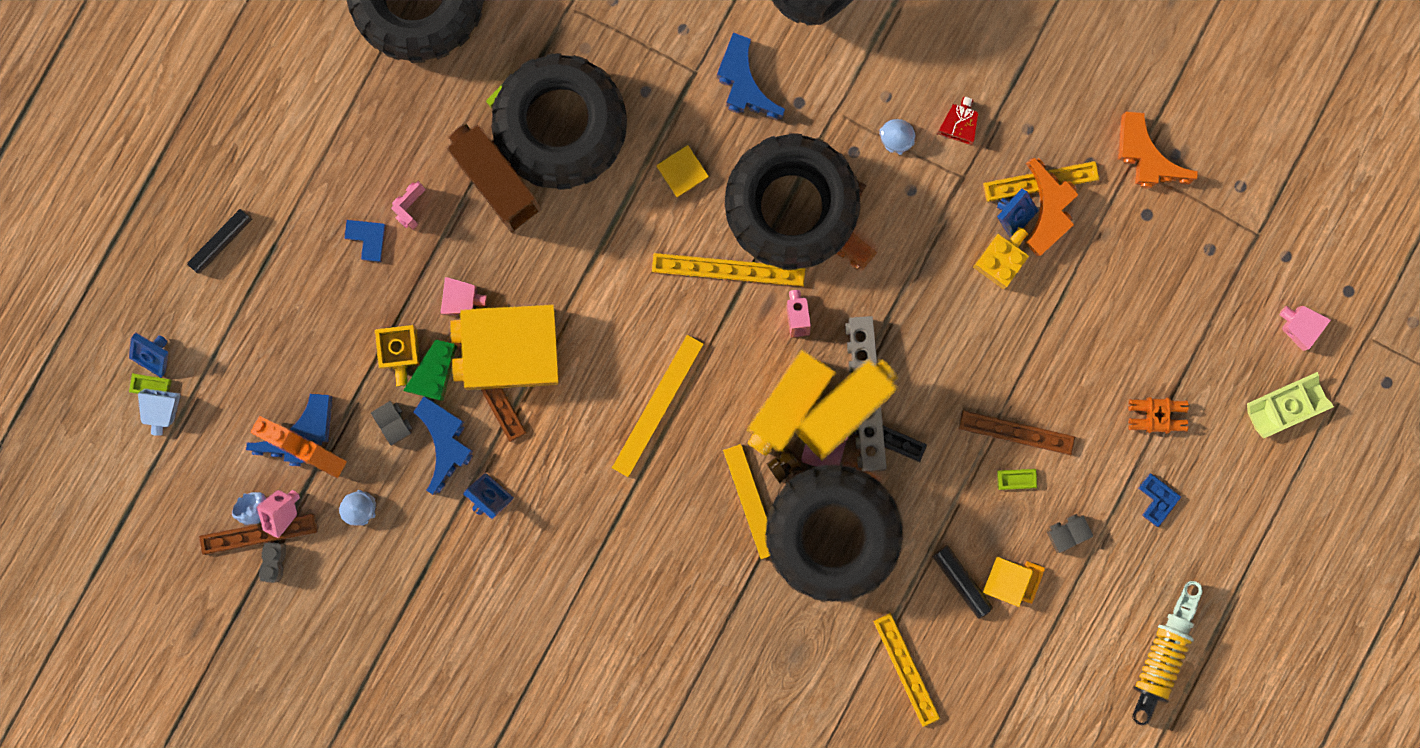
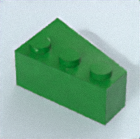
[403,340,457,401]

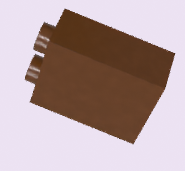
[447,124,541,233]

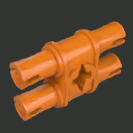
[1128,397,1189,434]

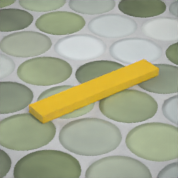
[983,161,1099,202]
[723,444,770,559]
[873,613,940,727]

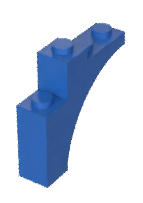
[717,32,785,120]
[246,394,333,467]
[413,397,473,495]

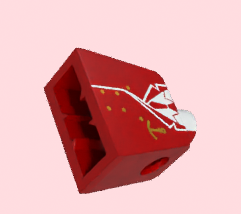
[937,97,978,146]

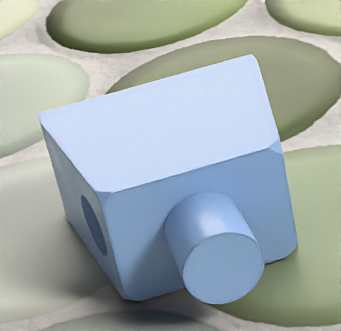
[138,388,181,436]

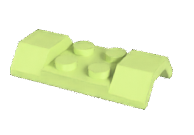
[1247,372,1334,438]

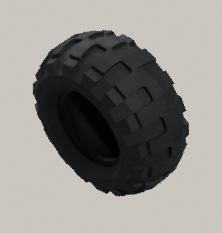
[347,0,485,63]

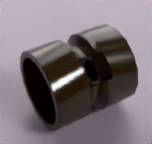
[766,449,802,484]

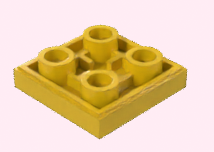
[656,145,709,198]
[983,557,1034,607]

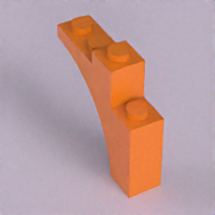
[1118,111,1198,188]
[1024,157,1078,256]
[250,416,347,479]

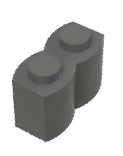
[371,401,412,446]
[1047,514,1093,553]
[259,542,286,583]

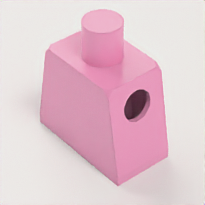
[441,277,487,315]
[787,290,811,338]
[1279,306,1331,351]
[257,490,300,538]

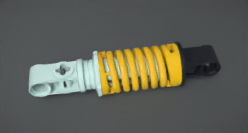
[1132,581,1202,726]

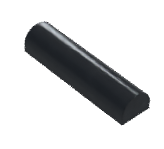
[187,209,253,274]
[852,425,927,463]
[932,545,994,619]

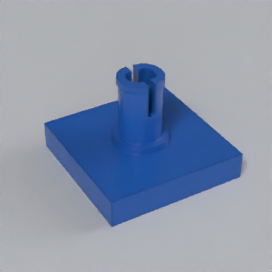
[997,188,1039,237]
[129,332,169,378]
[463,473,514,519]

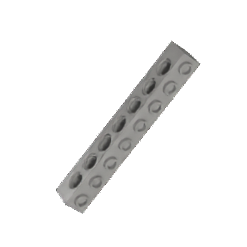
[845,316,886,472]

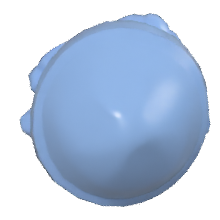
[879,119,915,155]
[339,490,376,526]
[232,492,267,525]

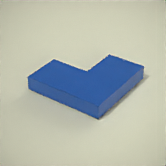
[344,220,385,262]
[1138,473,1181,527]

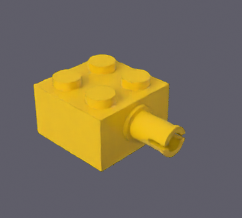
[973,227,1029,289]
[375,325,420,386]

